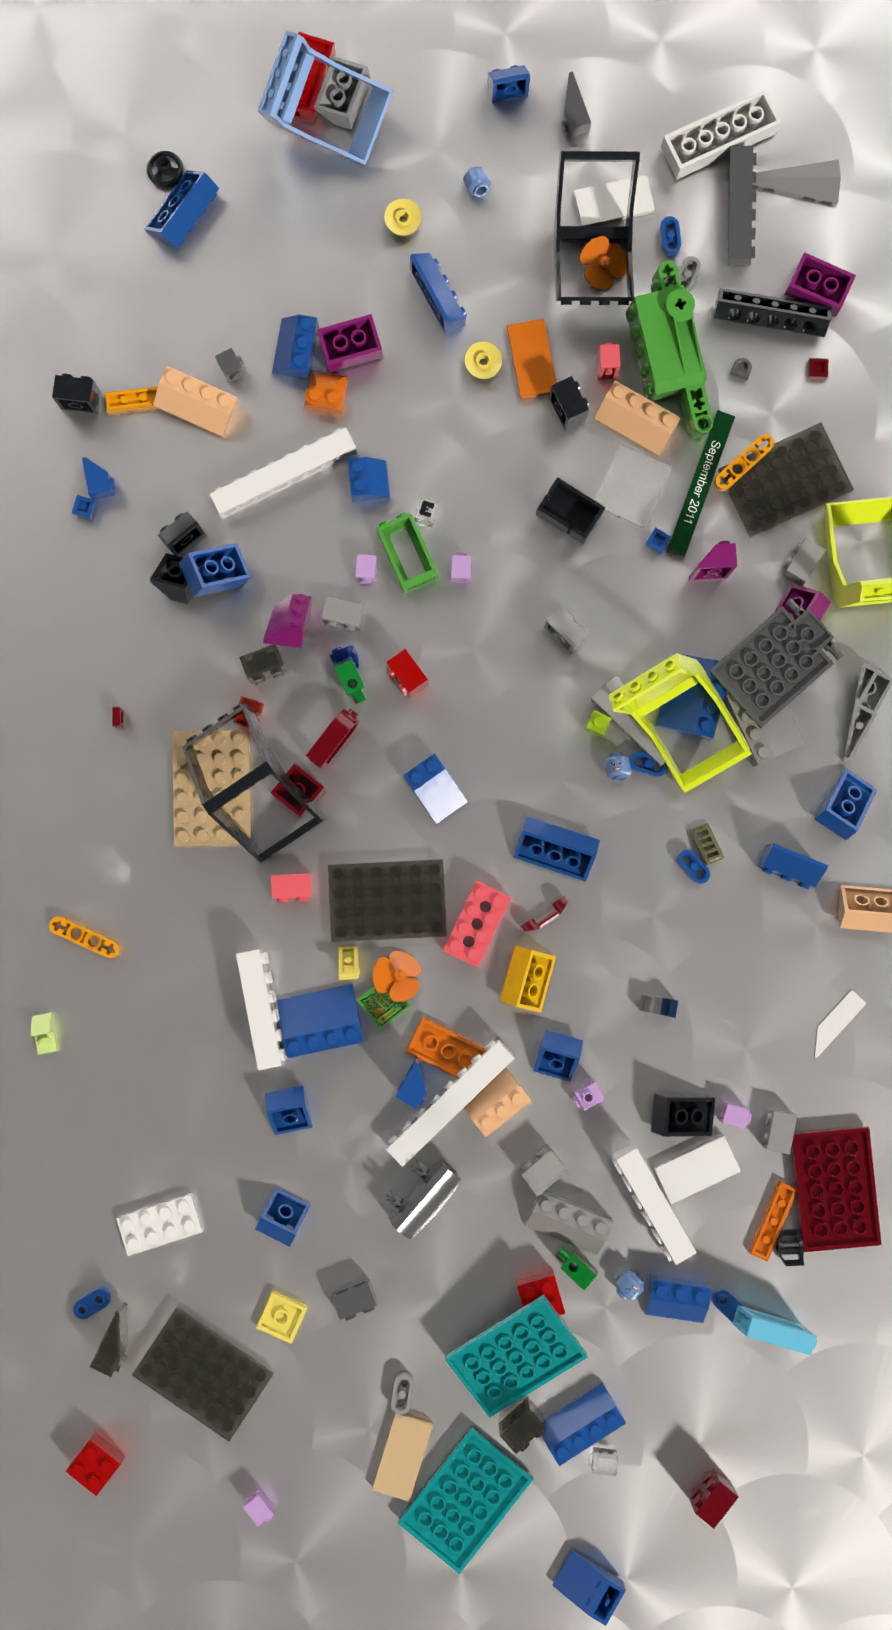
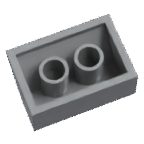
[314,56,371,130]

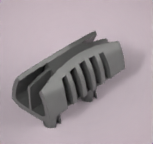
[385,1158,462,1239]

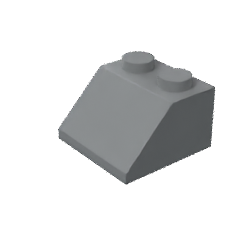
[544,608,588,654]
[520,1147,567,1197]

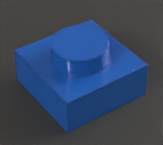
[72,495,97,519]
[645,527,672,554]

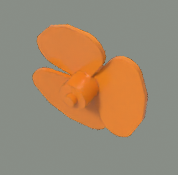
[579,236,626,289]
[372,951,421,1002]

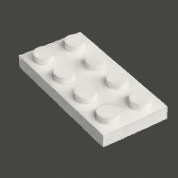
[116,1193,203,1256]

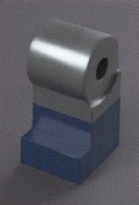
[639,995,678,1018]

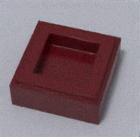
[808,358,829,379]
[112,707,124,728]

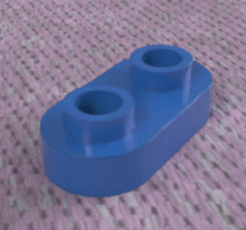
[660,216,681,256]
[630,752,667,777]
[677,850,710,884]
[73,1287,111,1319]
[712,1289,744,1323]

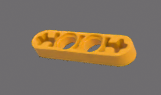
[714,434,774,491]
[49,917,121,958]

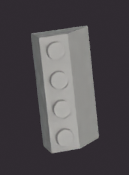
[525,1191,614,1255]

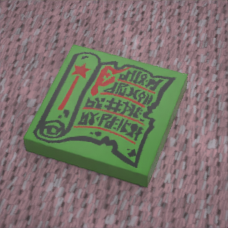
[356,984,410,1030]

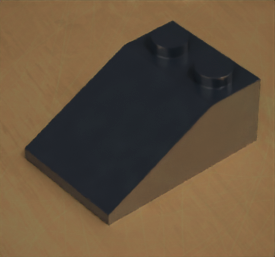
[651,1093,715,1137]

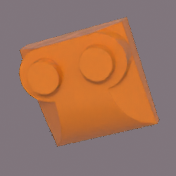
[304,370,348,414]

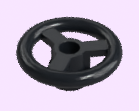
[147,151,184,187]

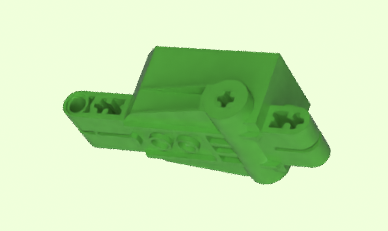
[626,261,713,439]

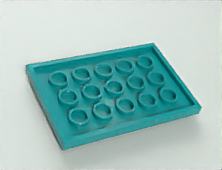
[445,1294,588,1418]
[398,1427,533,1574]

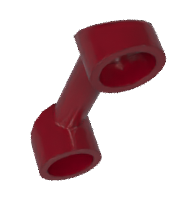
[520,896,568,932]

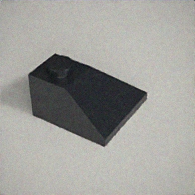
[150,553,193,604]

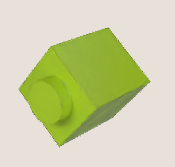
[584,710,612,738]

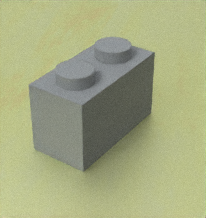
[783,538,825,586]
[321,596,365,632]
[761,1109,797,1155]

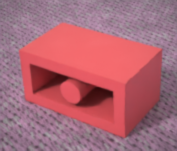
[596,342,620,380]
[271,873,312,902]

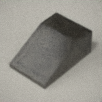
[90,1302,128,1377]

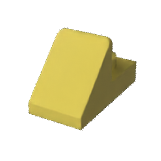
[339,945,360,980]

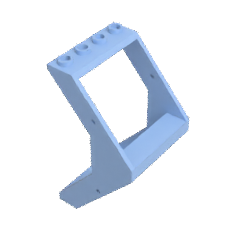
[258,30,393,165]

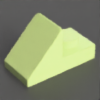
[30,1012,59,1055]

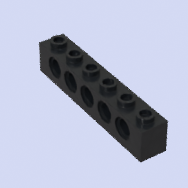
[713,288,832,337]

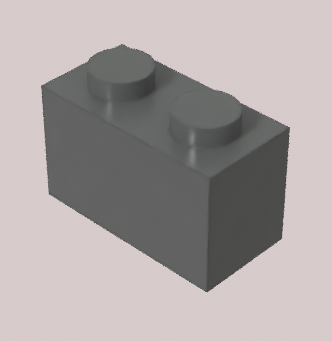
[332,1279,377,1321]

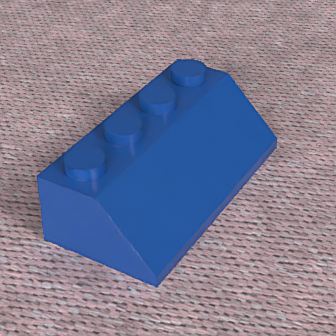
[144,170,220,248]
[410,253,467,335]
[513,816,600,882]
[537,1382,626,1466]

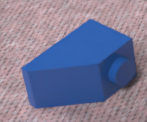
[82,457,117,499]

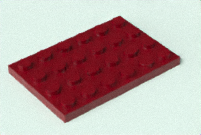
[792,1126,882,1252]

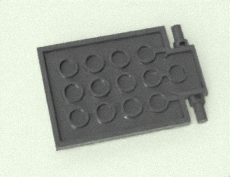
[709,598,843,729]

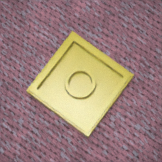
[256,1290,308,1344]

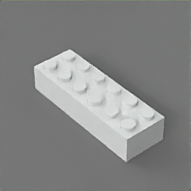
[661,90,782,179]
[236,949,287,1070]
[612,1143,696,1265]

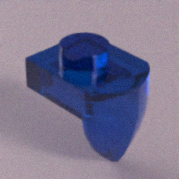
[329,645,359,669]

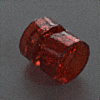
[233,696,264,729]

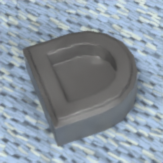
[730,358,752,381]

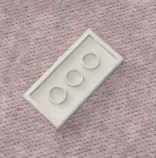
[574,175,655,226]
[654,1135,741,1204]

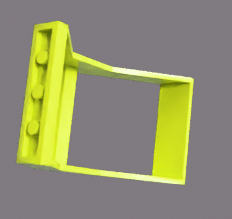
[824,497,892,608]
[608,653,751,793]

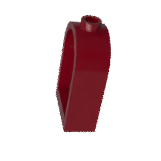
[305,708,360,771]

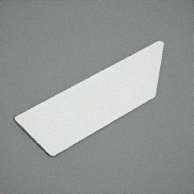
[815,990,866,1058]

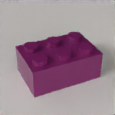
[784,252,856,317]
[317,314,383,373]

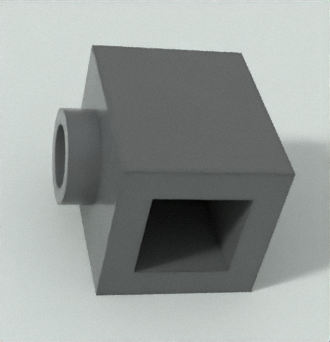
[215,348,245,382]

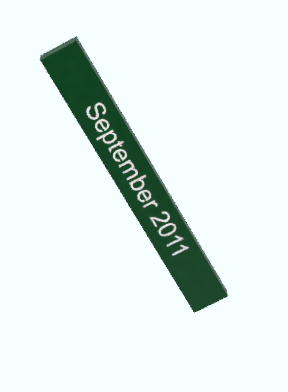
[667,410,735,557]

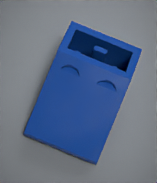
[552,1550,626,1626]

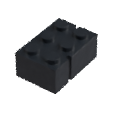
[536,477,606,545]

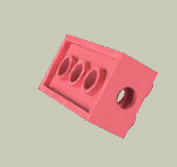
[443,881,511,967]

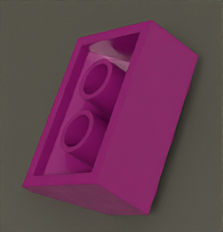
[689,541,737,581]
[774,583,831,621]
[263,594,312,648]

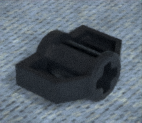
[776,1229,804,1266]

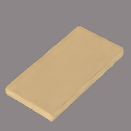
[372,1413,433,1502]

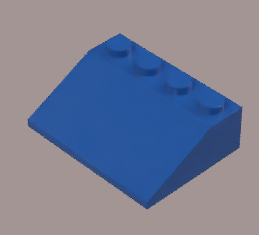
[655,653,726,741]
[277,984,364,1058]

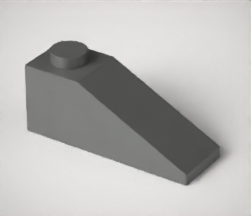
[561,71,591,139]

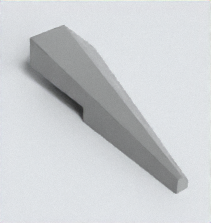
[753,159,841,205]
[843,662,892,764]
[591,676,665,767]

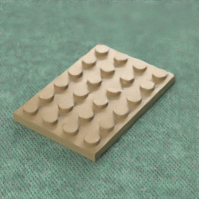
[172,730,252,847]

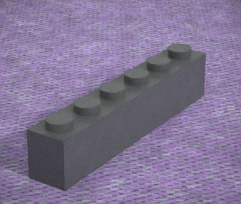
[728,145,757,266]

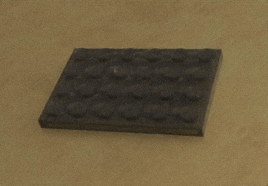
[718,422,854,538]
[328,859,447,942]
[132,1307,274,1441]

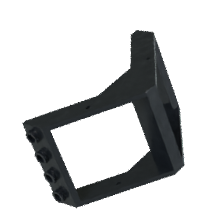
[554,151,640,305]
[182,702,327,863]

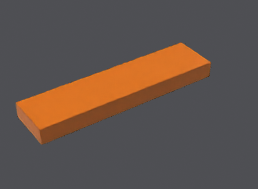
[749,1181,797,1262]

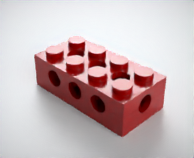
[294,32,336,123]

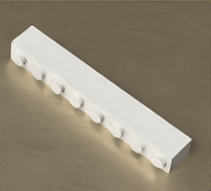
[210,427,357,519]
[386,1039,515,1167]

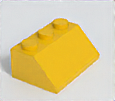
[500,945,556,1013]

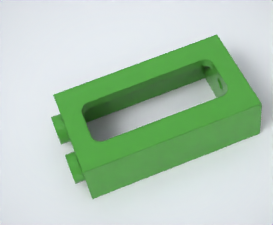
[376,513,439,594]

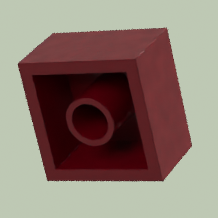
[271,763,326,818]
[689,1468,739,1529]

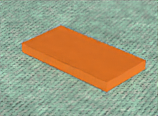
[507,318,556,400]
[405,1017,486,1078]

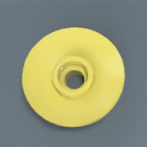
[384,198,422,236]
[465,341,502,379]

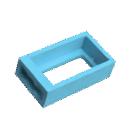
[732,1305,817,1355]

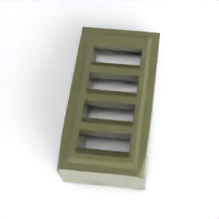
[690,823,724,865]

